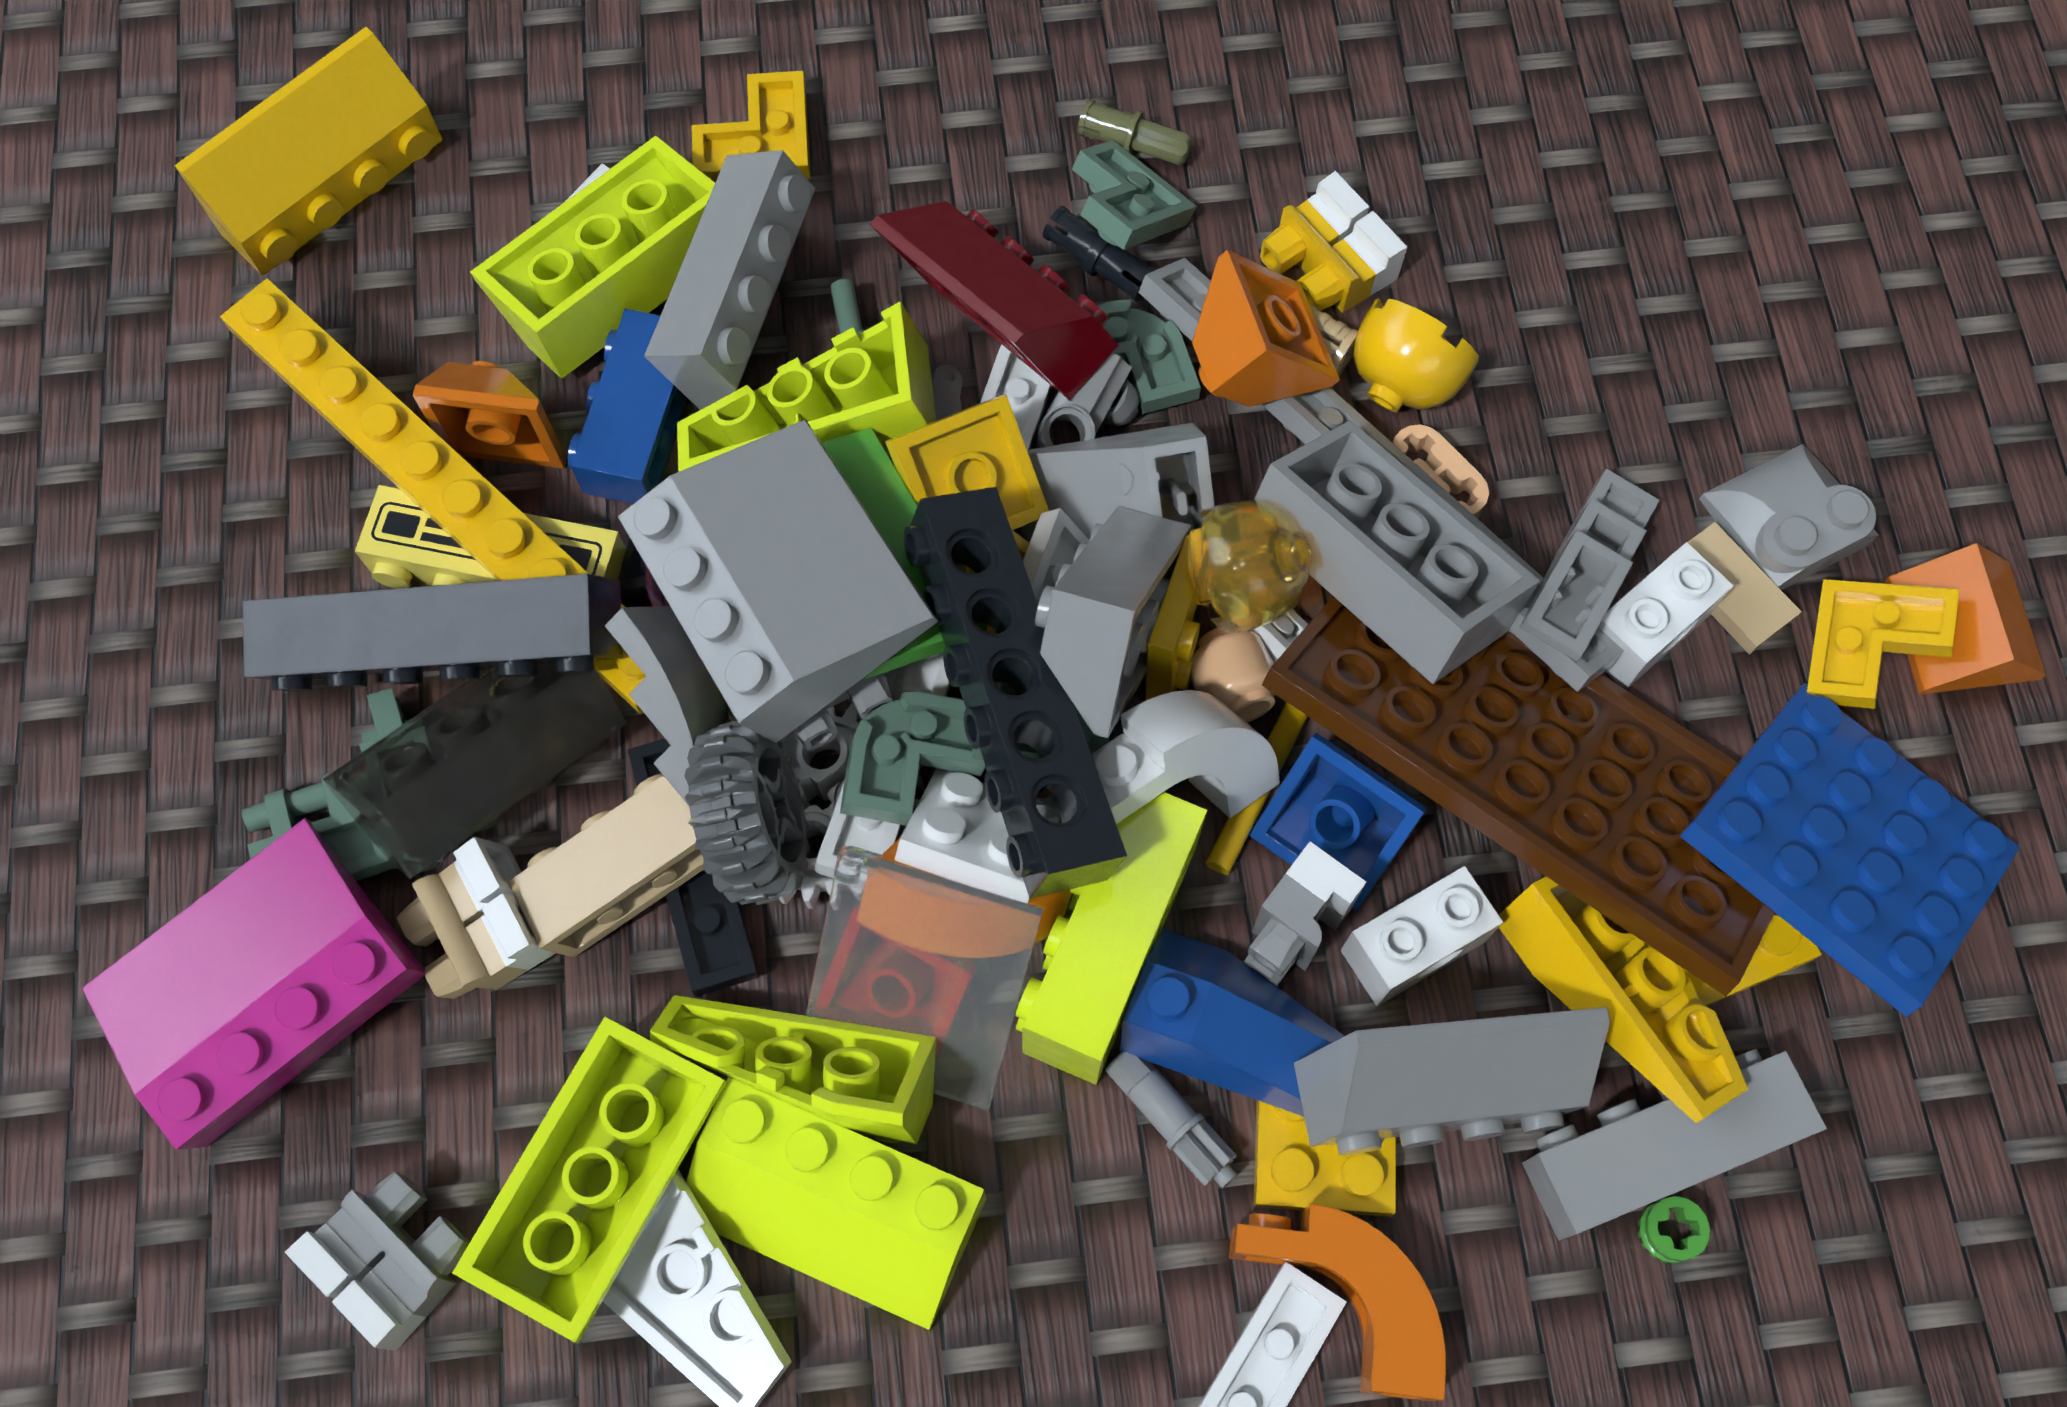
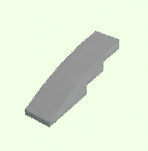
[1520,469,1659,662]

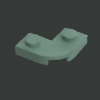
[1097,300,1201,414]
[840,692,986,826]

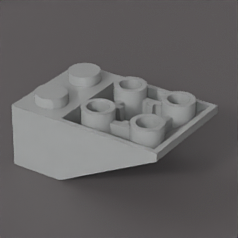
[1020,423,1221,562]

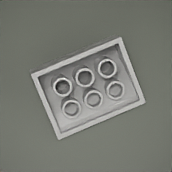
[618,420,938,743]

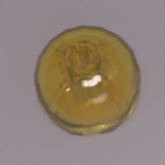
[1188,500,1312,633]

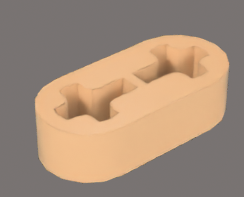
[1393,425,1489,519]

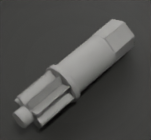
[1105,1051,1237,1189]

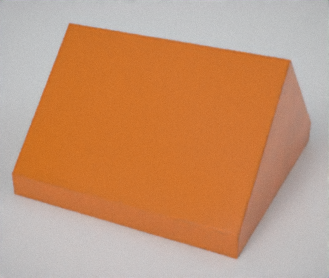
[1885,543,2046,695]

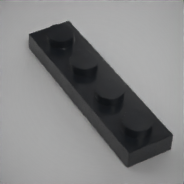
[627,738,760,997]

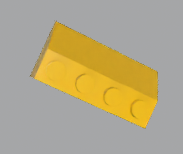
[174,27,443,276]

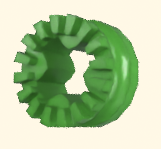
[1638,1196,1710,1264]

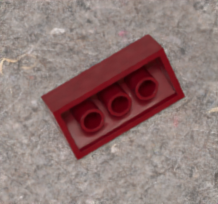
[870,201,1119,401]

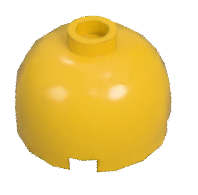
[1354,298,1479,413]

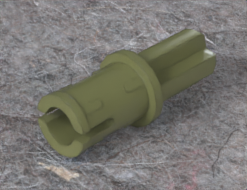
[1077,99,1192,165]

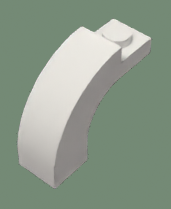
[1091,690,1280,824]

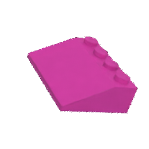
[82,818,425,1150]

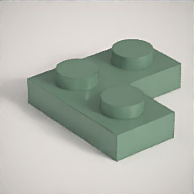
[1072,140,1197,250]

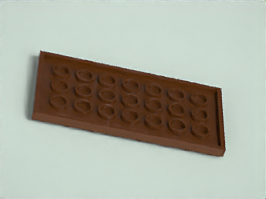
[1262,596,1775,997]

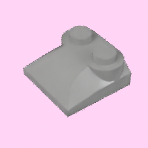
[1699,444,1879,591]

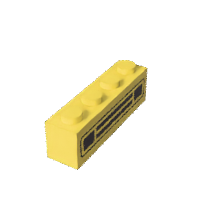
[355,485,626,589]

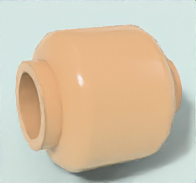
[1190,626,1275,723]

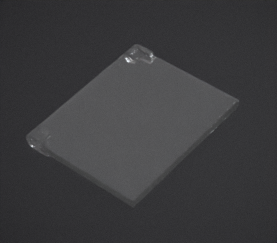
[805,846,1044,1111]

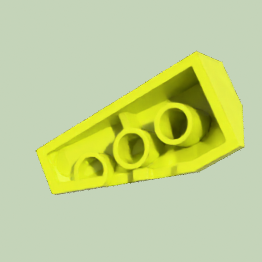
[650,995,936,1145]

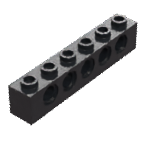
[904,487,1127,899]

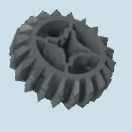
[684,721,810,905]

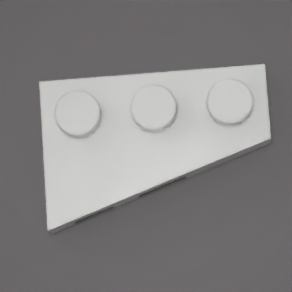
[603,1169,792,1407]

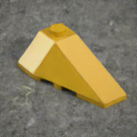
[1499,877,1748,1123]

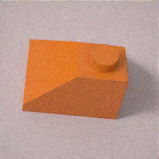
[1192,250,1340,407]
[413,361,567,469]

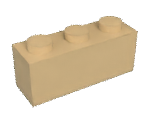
[508,774,704,958]

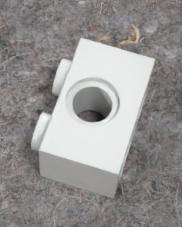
[1598,542,1734,690]
[1341,866,1503,1006]

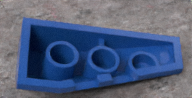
[1119,929,1384,1144]

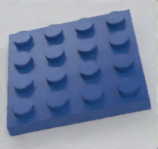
[1680,683,2020,1018]

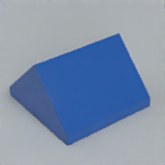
[1249,733,1427,911]

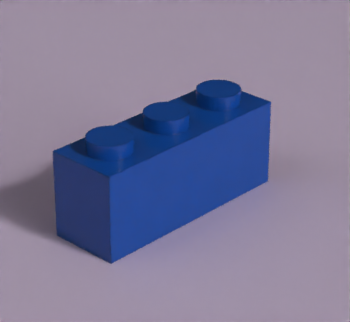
[568,309,688,504]

